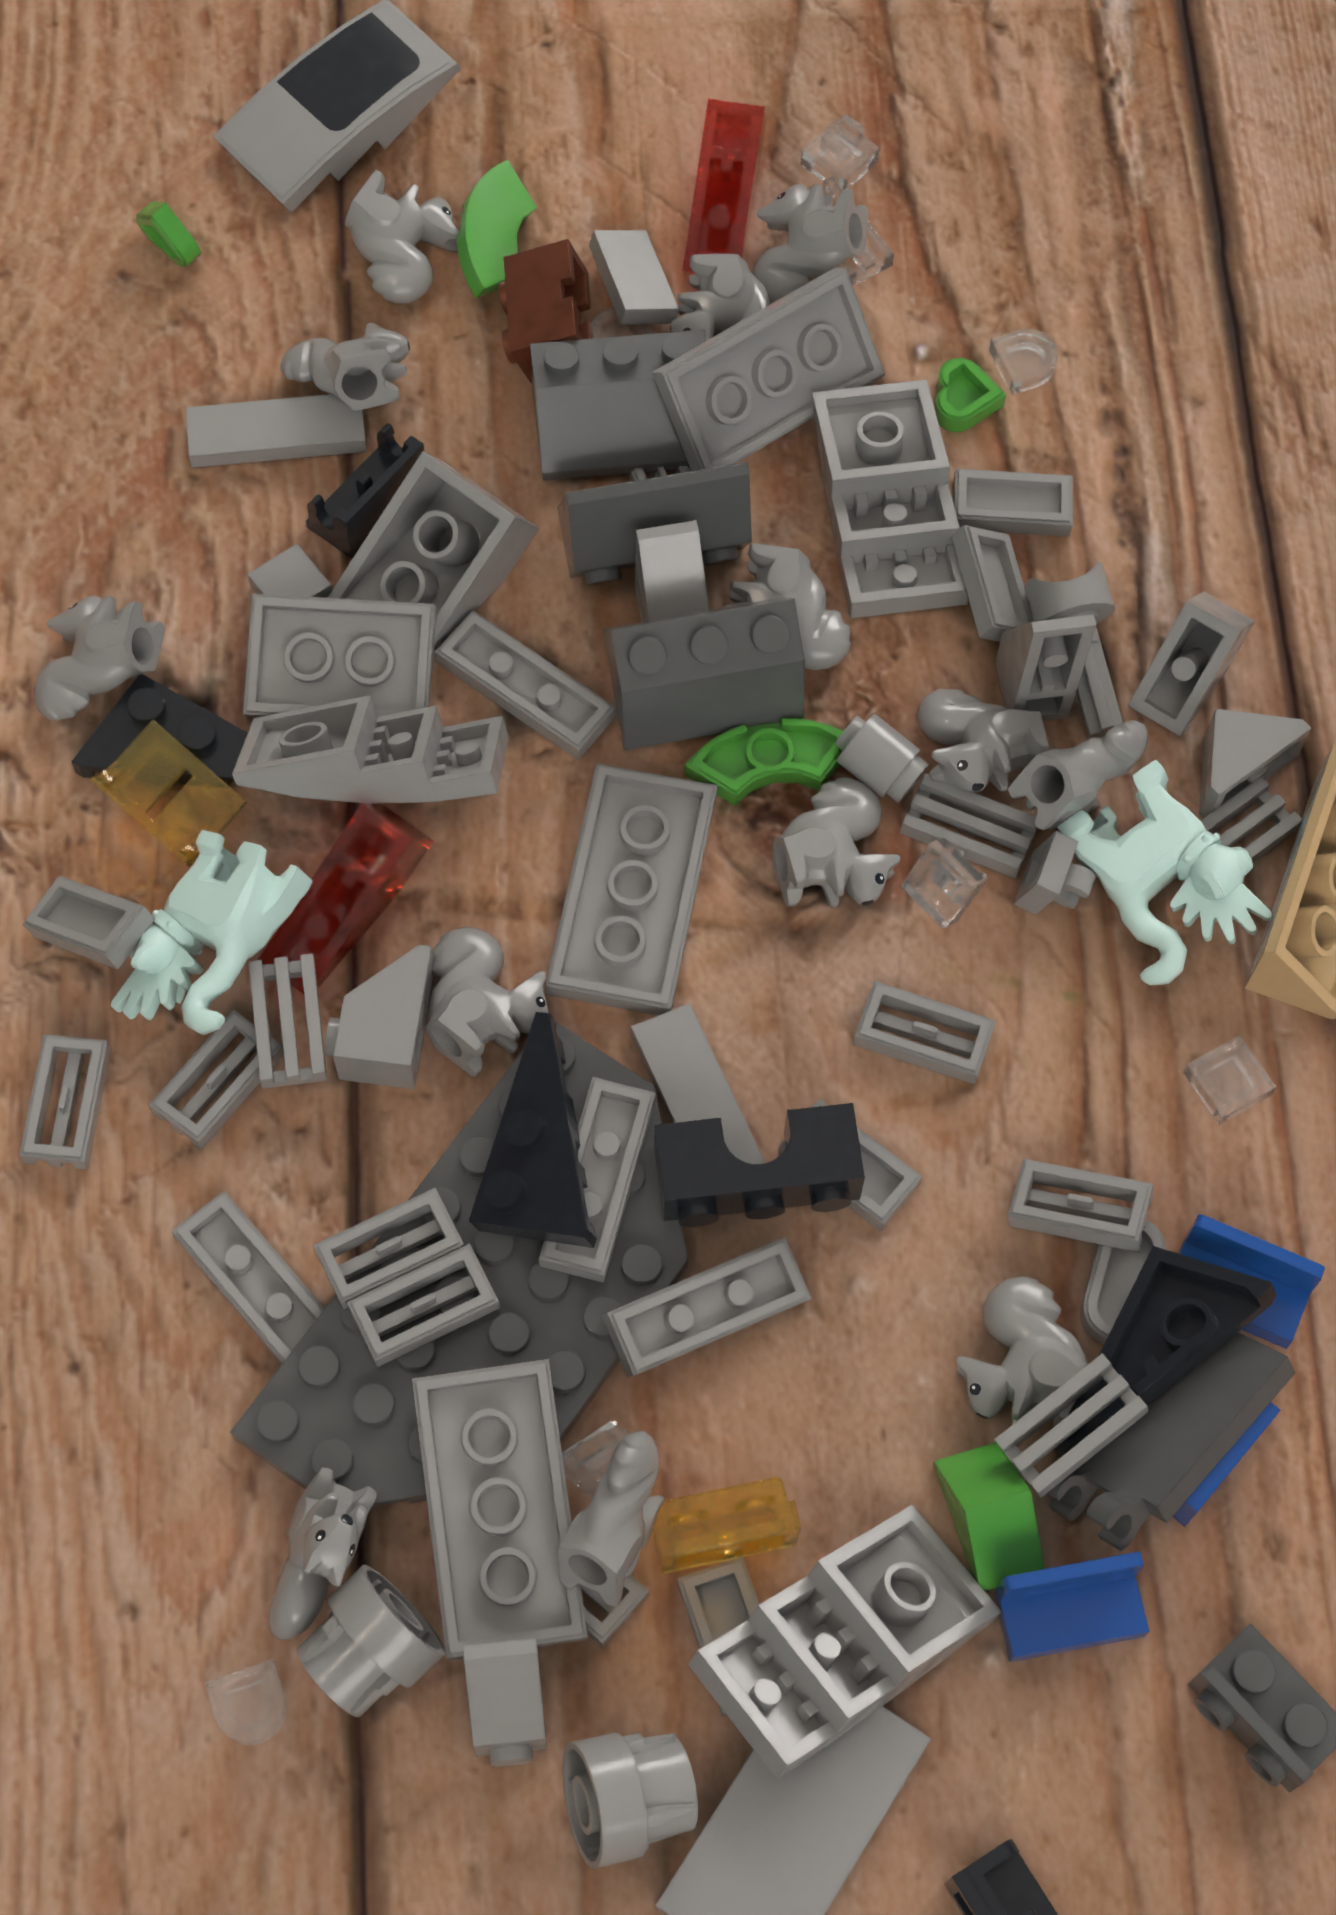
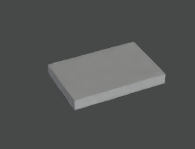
[243,593,437,718]

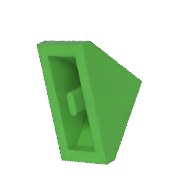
[933,1442,1045,1592]

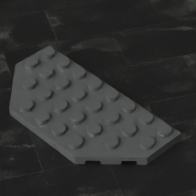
[230,1021,688,1507]

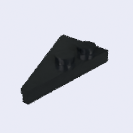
[71,674,248,789]
[469,1012,597,1248]
[1054,1246,1277,1458]

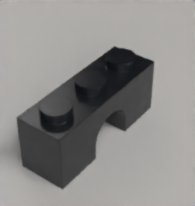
[654,1103,865,1227]

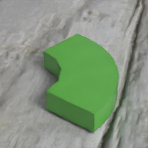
[457,160,537,298]
[684,718,843,806]

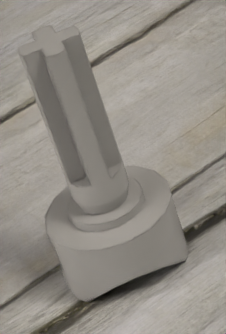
[1024,561,1123,738]

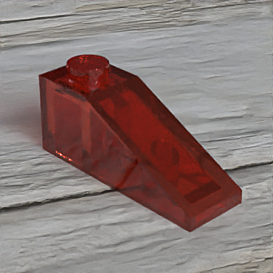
[682,98,766,274]
[258,803,434,994]

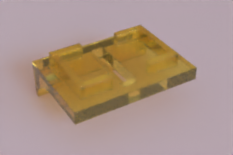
[90,720,248,868]

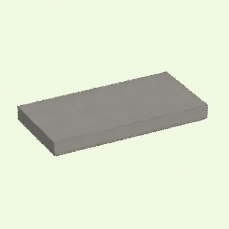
[652,268,885,471]
[545,763,718,1015]
[412,1359,588,1661]
[655,1706,931,1915]

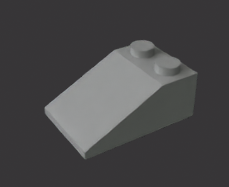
[327,451,540,654]

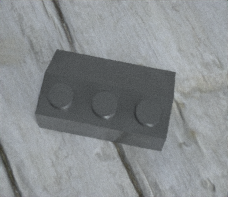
[530,330,707,481]
[557,462,752,586]
[603,597,805,750]

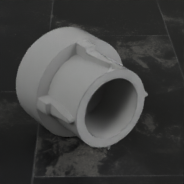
[296,1565,446,1718]
[562,1732,698,1869]

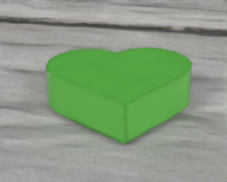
[136,201,201,267]
[934,358,1006,432]

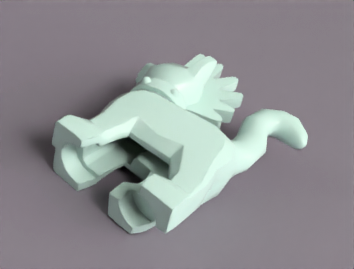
[1057,760,1273,986]
[111,830,313,1035]

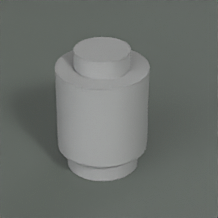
[835,714,929,803]

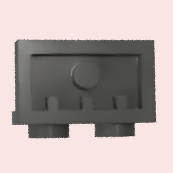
[1187,1623,1336,1792]

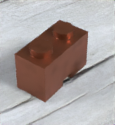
[499,239,593,383]

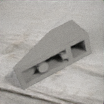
[995,614,1096,721]

